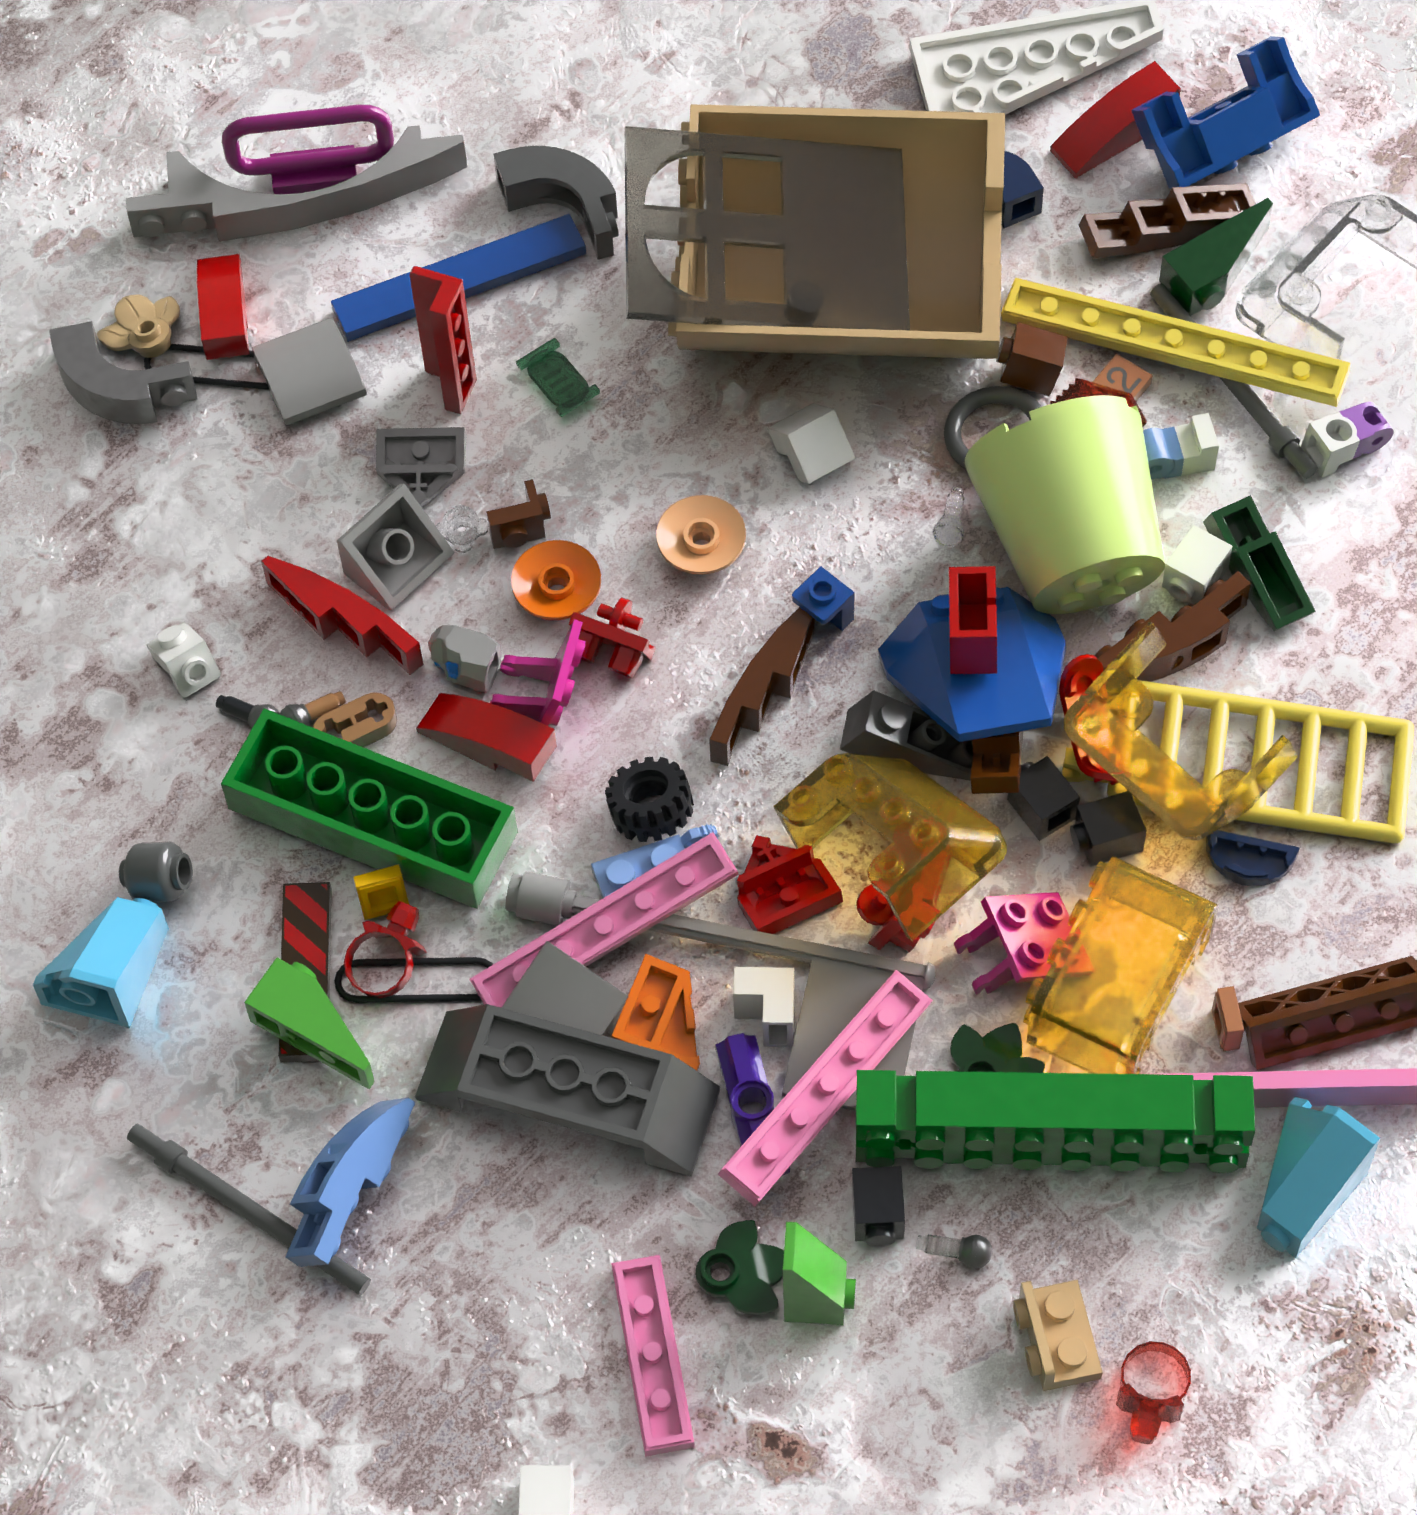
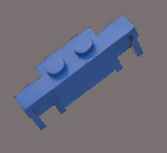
[1131,36,1320,189]

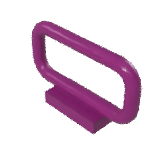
[221,104,394,195]

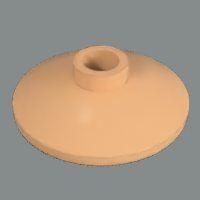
[656,495,746,575]

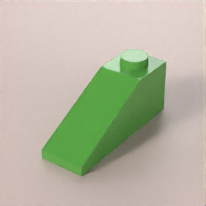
[244,957,375,1089]
[783,1221,856,1325]

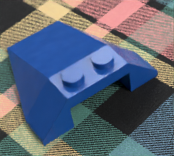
[878,587,1066,742]

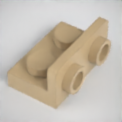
[1013,1280,1103,1391]

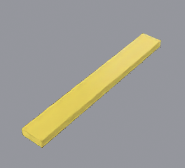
[1001,278,1350,407]

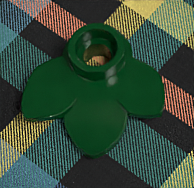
[950,1023,1045,1073]
[696,1220,784,1315]

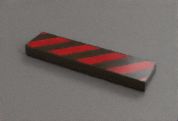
[278,882,332,1063]

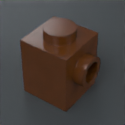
[996,322,1068,397]

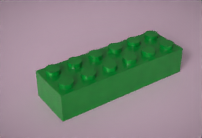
[221,708,518,909]

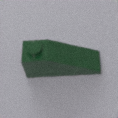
[1159,198,1273,316]

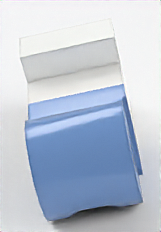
[1143,413,1219,479]

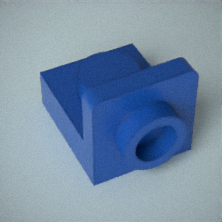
[792,566,855,631]

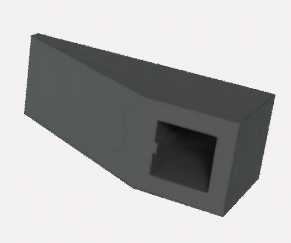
[840,690,973,781]

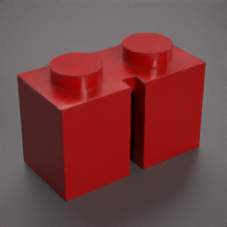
[949,566,997,674]

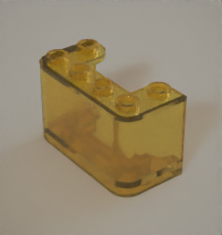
[1023,856,1218,1074]

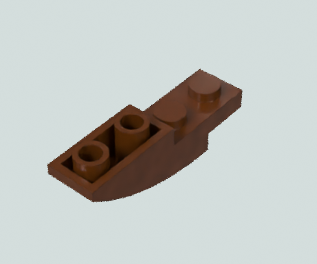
[1094,571,1251,690]

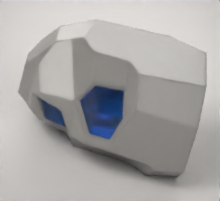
[428,625,502,693]

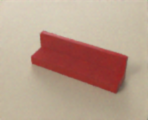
[409,266,477,414]

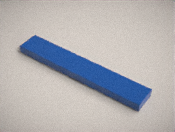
[331,213,587,342]

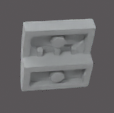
[252,317,367,425]
[501,941,628,1035]

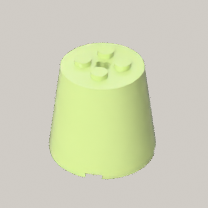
[965,396,1165,614]

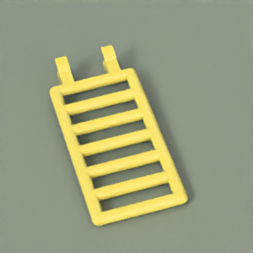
[1062,679,1414,844]

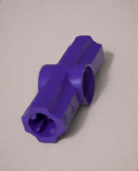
[715,1033,790,1176]

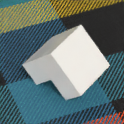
[767,403,855,484]
[733,967,795,1047]

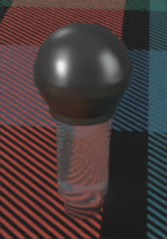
[916,1234,992,1269]

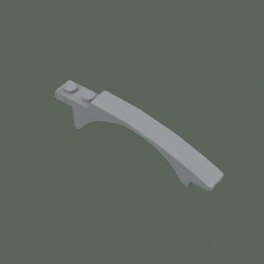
[126,125,468,242]

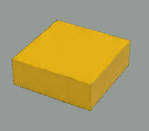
[353,864,409,920]

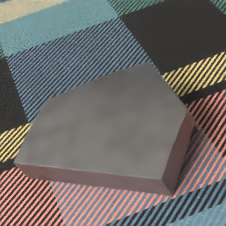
[376,427,466,507]

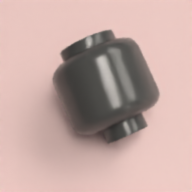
[119,842,193,903]

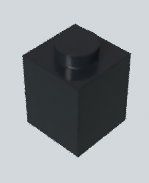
[1007,756,1080,841]
[1070,791,1147,867]
[852,1166,905,1246]

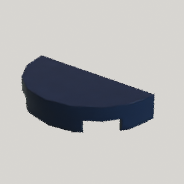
[1206,828,1300,886]

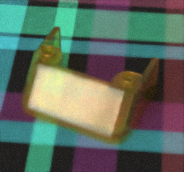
[1064,620,1298,841]

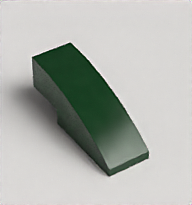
[1203,495,1316,631]

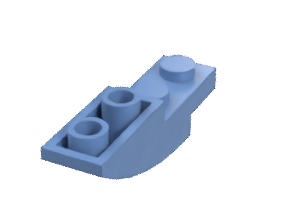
[285,1097,415,1267]

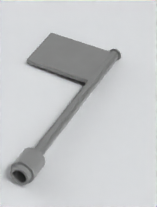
[505,871,935,1111]

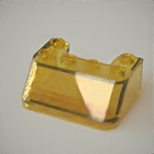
[773,753,1007,941]

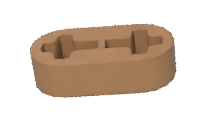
[313,692,397,748]

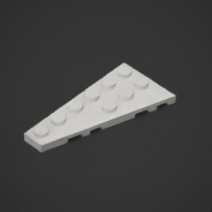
[909,0,1164,115]

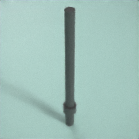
[1150,284,1318,479]
[127,1123,371,1295]

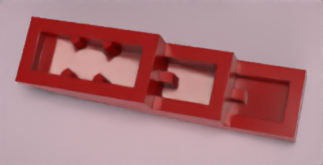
[261,556,424,675]

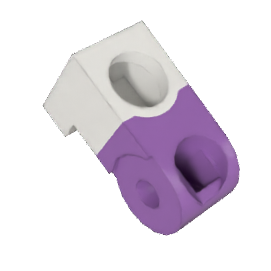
[1301,402,1394,478]

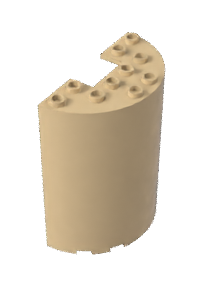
[668,104,1005,359]

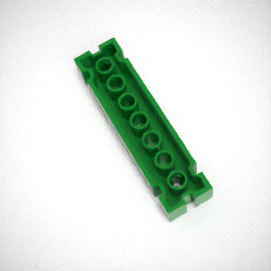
[855,1070,1255,1173]

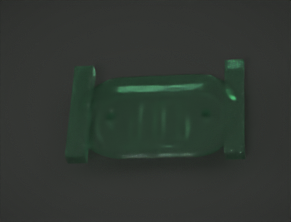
[516,338,600,417]

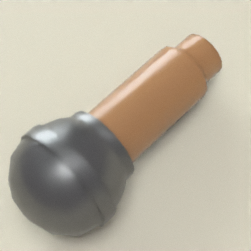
[280,691,346,726]

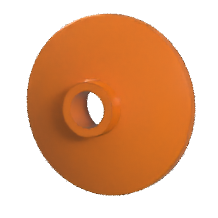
[511,540,601,620]

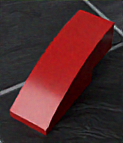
[1050,61,1181,179]
[197,254,250,360]
[416,693,557,782]

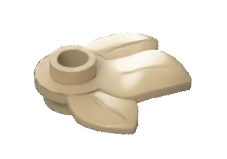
[97,294,180,358]

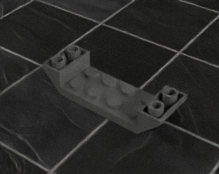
[415,1004,720,1177]

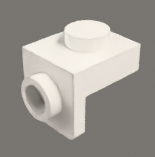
[146,621,221,697]

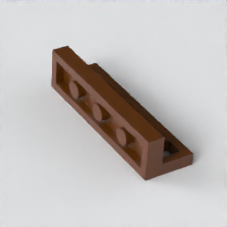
[1238,956,1417,1070]

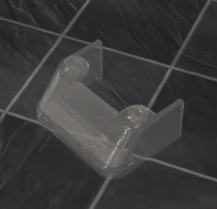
[1235,194,1417,360]

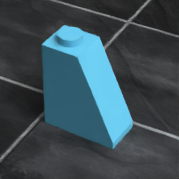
[33,897,169,1028]
[1257,1097,1380,1258]

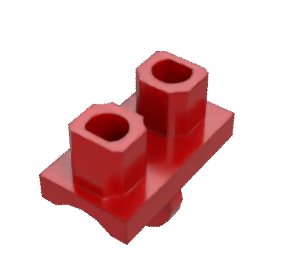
[569,597,656,679]
[856,879,940,952]

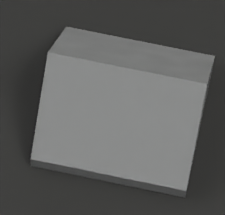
[337,483,455,610]

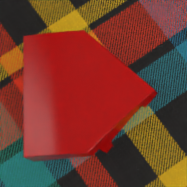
[737,835,843,934]

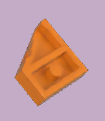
[611,954,700,1071]

